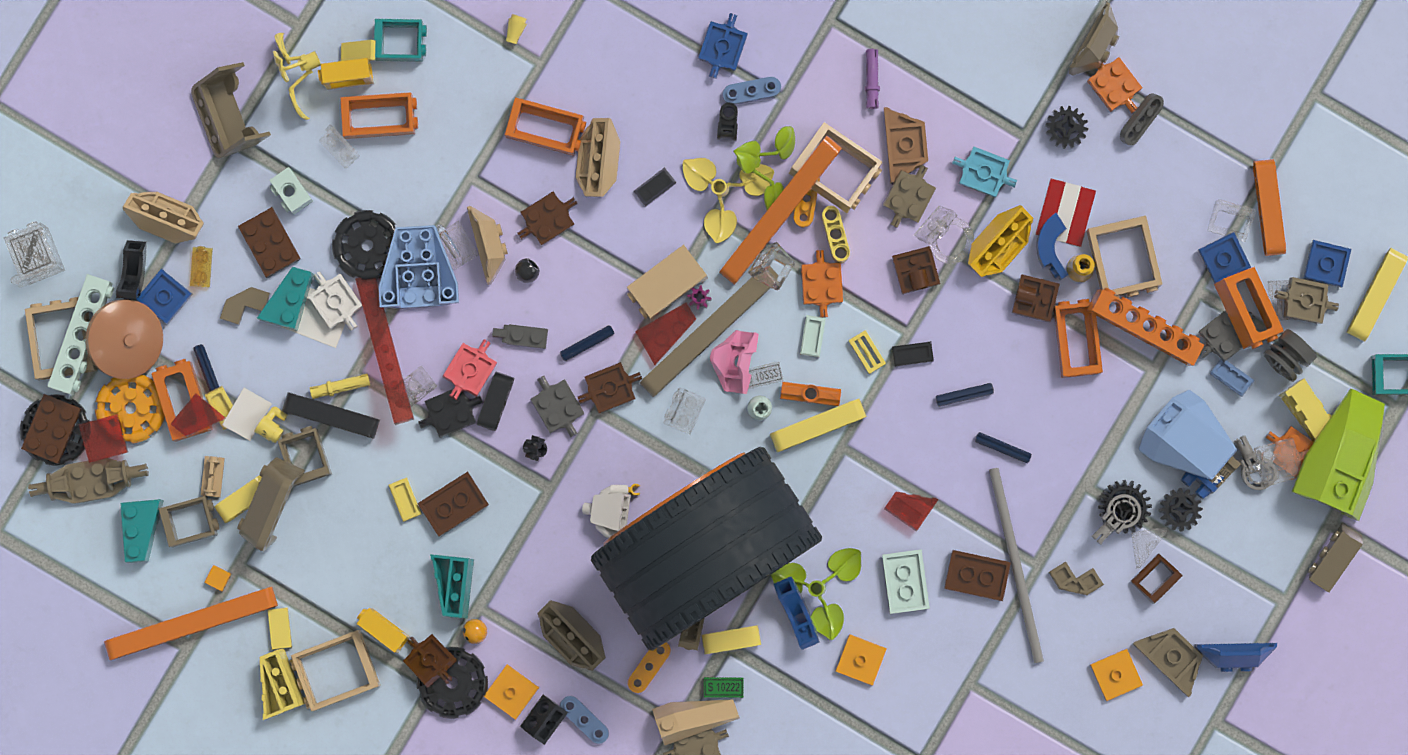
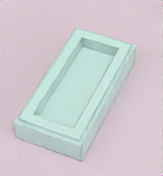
[800,315,826,357]

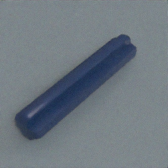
[560,325,614,361]
[193,344,219,392]
[936,383,994,407]
[975,432,1032,463]

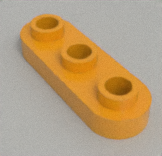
[794,178,820,228]
[628,642,671,693]

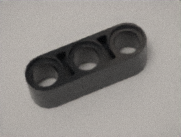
[477,371,515,431]

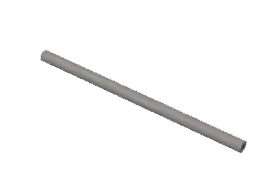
[989,468,1044,663]

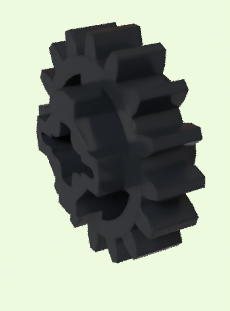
[1045,106,1089,149]
[1159,488,1203,532]

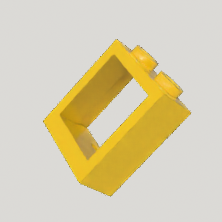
[318,58,374,90]
[357,608,410,653]

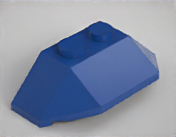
[1195,643,1277,672]

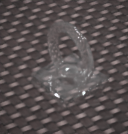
[914,206,974,264]
[436,221,479,271]

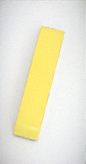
[1347,247,1408,342]
[770,399,867,452]

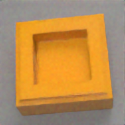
[204,565,232,591]

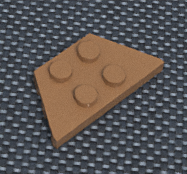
[884,107,928,183]

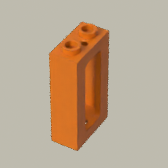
[340,92,418,139]
[505,97,587,156]
[1214,267,1284,349]
[1054,299,1103,378]
[151,359,213,442]

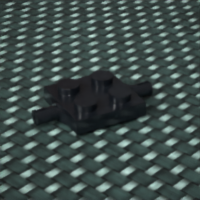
[418,389,483,438]

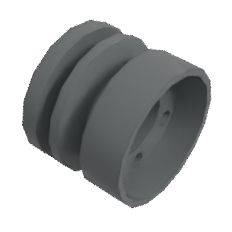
[1263,329,1317,382]

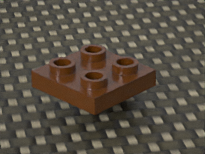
[892,246,941,294]
[1012,274,1060,322]

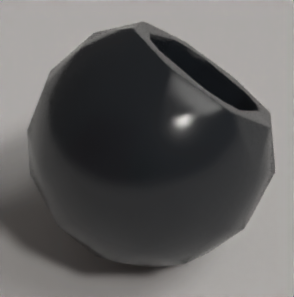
[515,258,540,283]

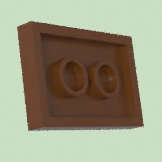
[238,207,301,278]
[21,394,82,464]
[418,471,489,537]
[944,550,1011,601]

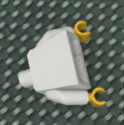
[582,484,640,538]

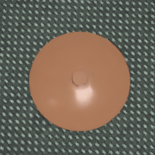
[85,299,163,379]

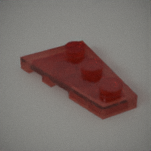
[635,302,696,365]

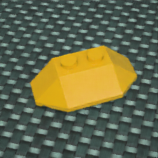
[968,205,1033,277]

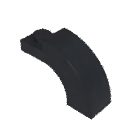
[116,240,146,300]

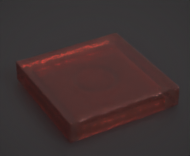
[79,414,128,463]

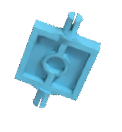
[952,146,1017,198]

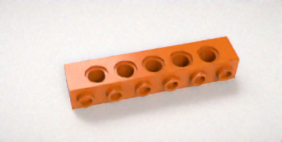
[1087,288,1204,366]

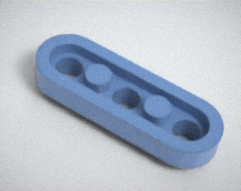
[723,77,781,104]
[560,696,609,744]

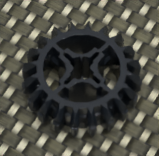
[1098,480,1152,534]

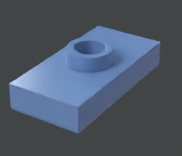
[1210,359,1254,397]

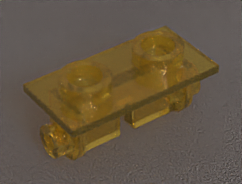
[190,246,213,287]

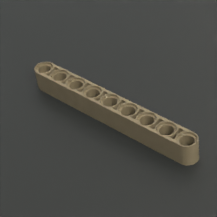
[640,263,781,397]

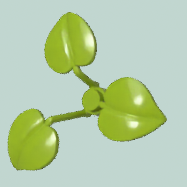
[733,126,795,210]
[771,548,861,640]

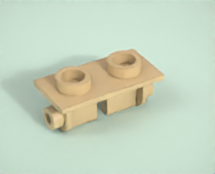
[201,456,225,497]

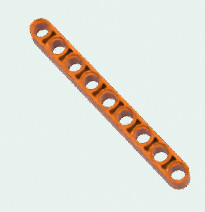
[719,136,842,285]
[104,587,278,660]

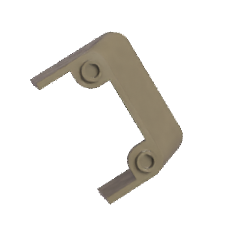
[191,62,271,158]
[237,457,305,552]

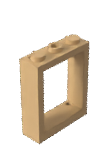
[789,122,882,213]
[1086,216,1162,298]
[25,297,97,380]
[290,630,381,711]

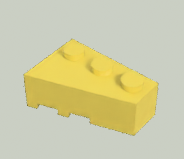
[1279,378,1331,442]
[259,648,305,720]

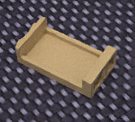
[627,244,708,321]

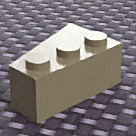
[1308,523,1363,592]

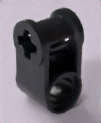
[717,102,738,141]

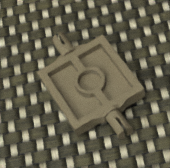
[883,165,936,228]
[1274,277,1339,324]
[663,729,729,755]

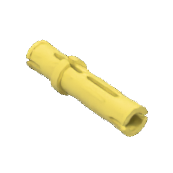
[309,373,370,399]

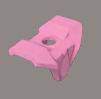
[710,330,759,394]

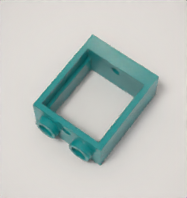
[374,19,427,62]
[1371,354,1408,395]

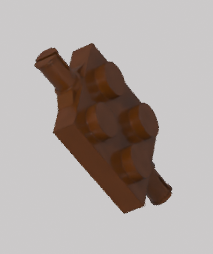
[517,191,578,245]
[577,362,642,414]
[403,634,457,688]

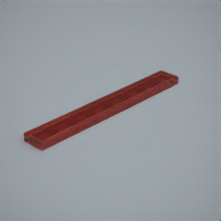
[355,277,414,425]

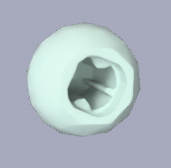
[747,395,772,420]

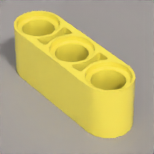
[822,206,850,263]
[214,476,262,523]
[701,625,761,654]

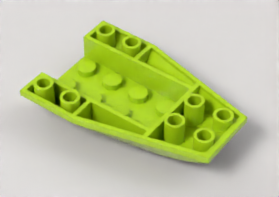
[1292,389,1385,521]

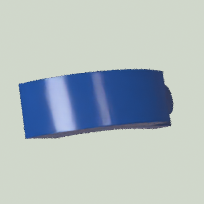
[1036,213,1068,280]

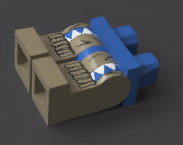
[1181,456,1241,499]

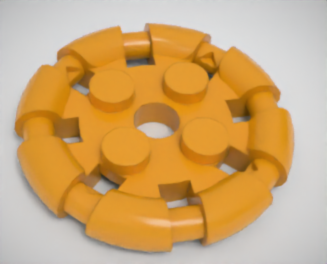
[95,374,165,444]

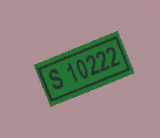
[704,677,744,698]

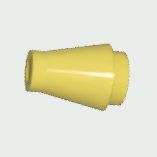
[506,14,527,44]

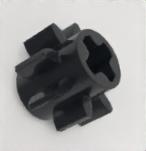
[523,435,547,461]

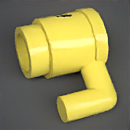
[254,407,288,443]

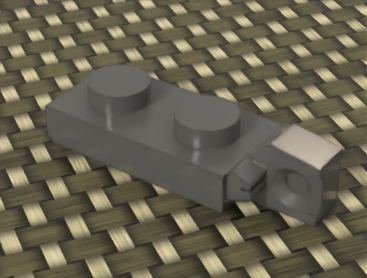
[492,324,548,349]

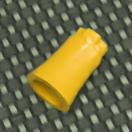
[1067,254,1095,282]

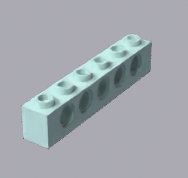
[47,274,114,395]

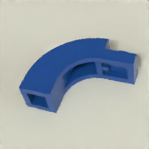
[773,576,820,650]

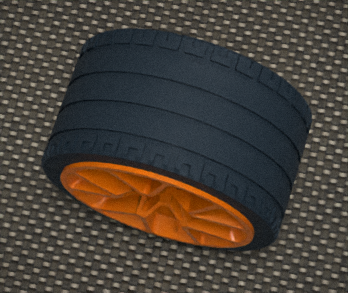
[590,447,822,651]

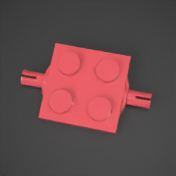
[443,339,497,400]

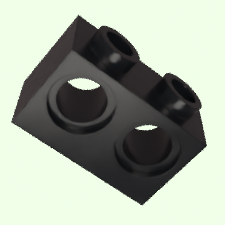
[520,694,568,745]

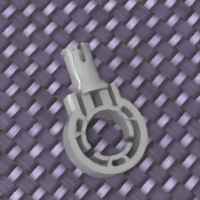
[1234,435,1276,490]
[1092,494,1141,545]

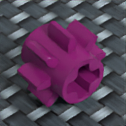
[687,285,712,311]

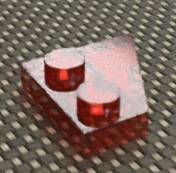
[171,393,226,437]
[884,492,938,531]

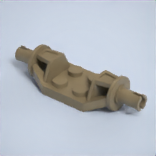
[28,458,149,504]

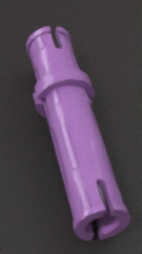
[865,49,880,109]

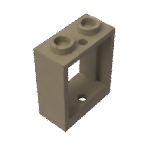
[278,426,332,486]
[159,496,219,547]

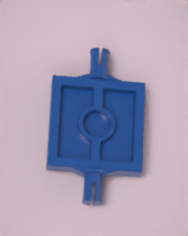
[698,13,748,79]

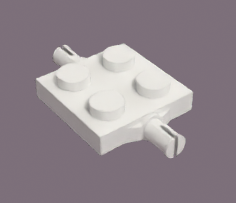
[308,272,363,331]

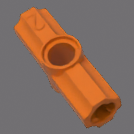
[780,382,841,406]

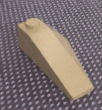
[652,699,740,745]

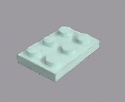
[882,549,930,614]

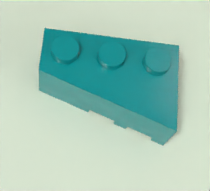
[257,267,314,331]
[120,499,164,563]
[430,554,474,619]

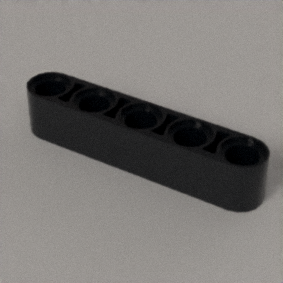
[282,392,380,439]

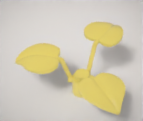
[273,33,321,120]
[683,158,774,243]

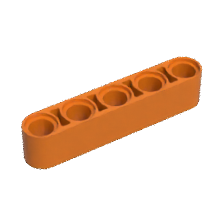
[1253,159,1286,256]

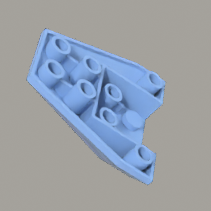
[379,225,459,309]
[1139,390,1237,480]

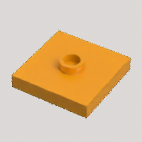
[836,634,887,686]
[1090,649,1143,701]
[484,664,539,720]

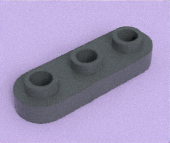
[1120,93,1164,145]

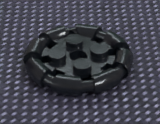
[332,210,396,281]
[20,394,91,466]
[416,647,488,719]

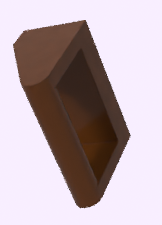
[1131,553,1183,604]

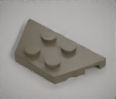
[1133,628,1203,697]

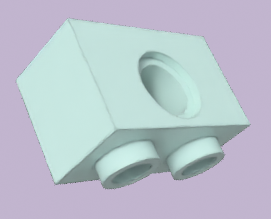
[269,167,313,214]

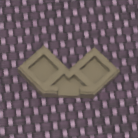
[220,287,270,325]
[1049,562,1104,595]

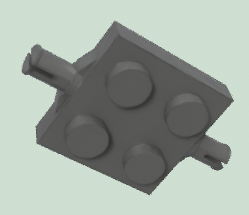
[1198,310,1255,362]
[530,376,584,438]

